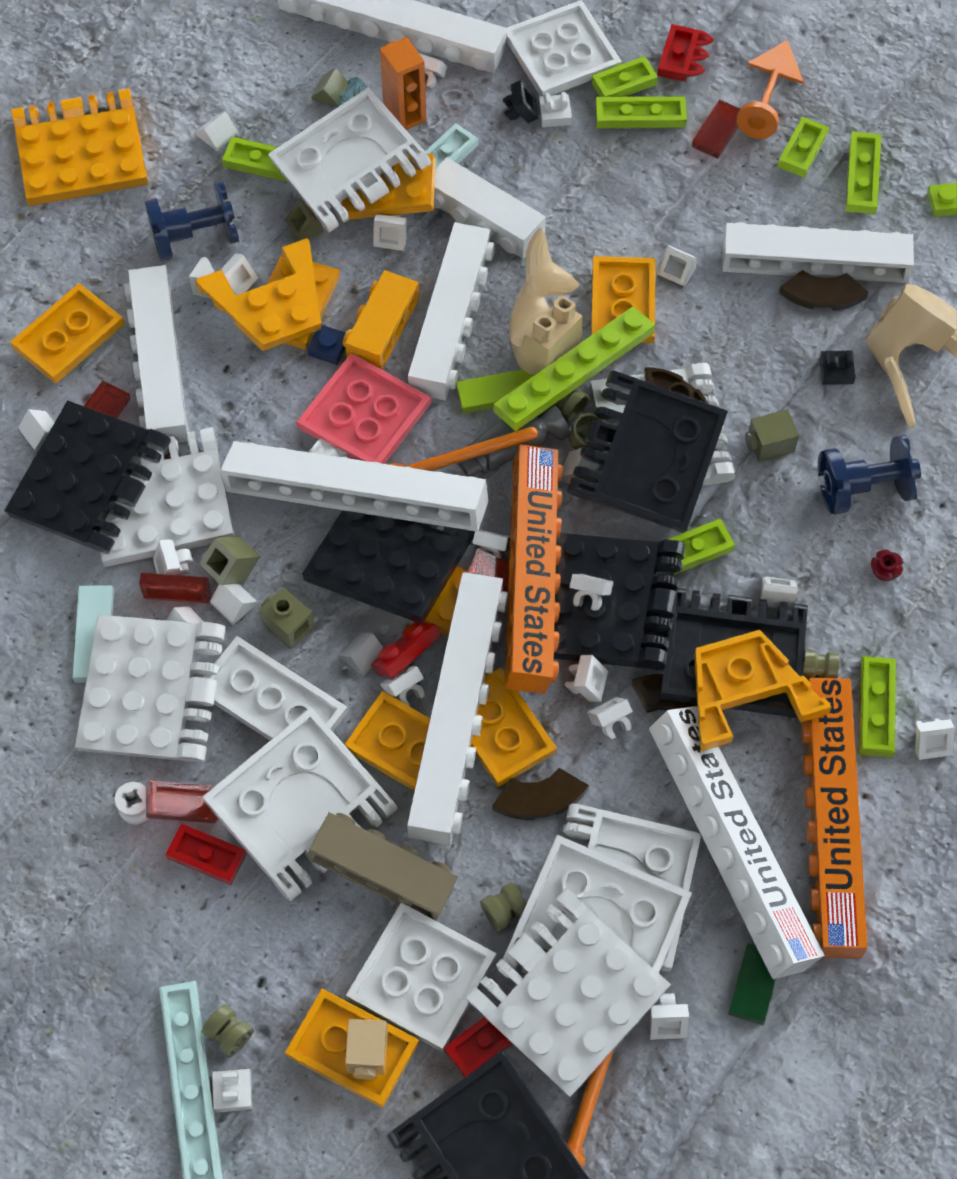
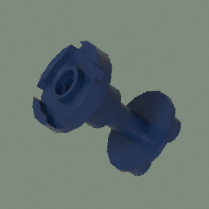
[145,181,239,261]
[817,435,921,515]

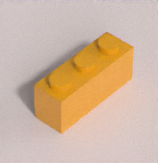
[343,270,420,370]

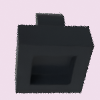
[503,80,538,123]
[819,350,856,385]

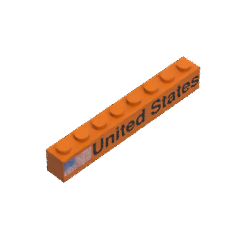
[504,444,563,694]
[801,678,868,959]

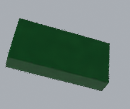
[728,943,776,1025]

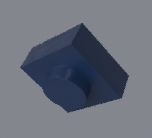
[307,325,346,365]

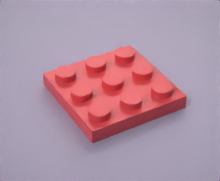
[296,353,431,464]

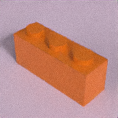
[380,36,426,130]

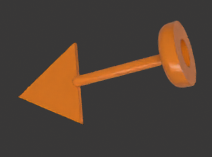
[737,40,804,139]

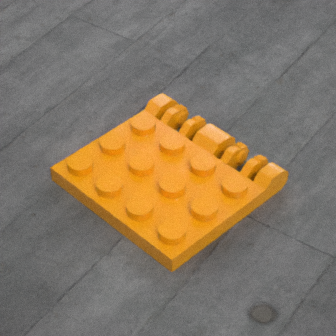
[11,88,149,206]

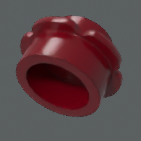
[871,549,904,581]

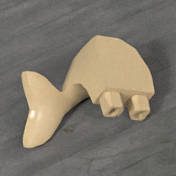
[509,228,583,375]
[866,284,957,429]

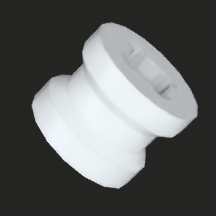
[114,782,154,825]

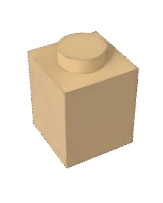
[345,1019,388,1080]

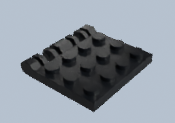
[567,371,728,533]
[4,400,171,554]
[302,510,475,624]
[554,533,686,670]
[660,588,808,718]
[387,1051,590,1179]

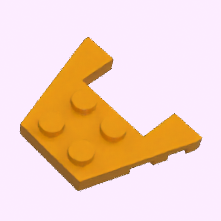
[195,238,321,351]
[694,630,831,751]

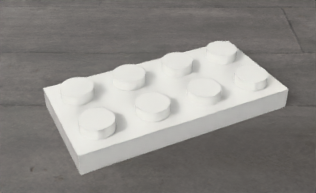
[203,636,348,741]

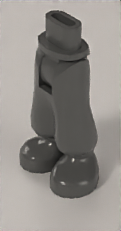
[457,406,571,477]

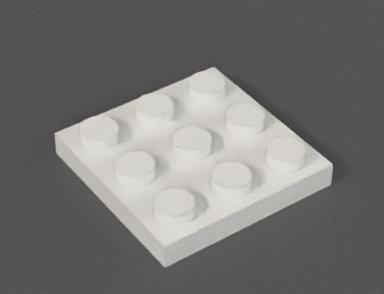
[507,0,622,96]
[346,902,496,1052]

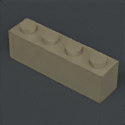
[306,812,458,921]

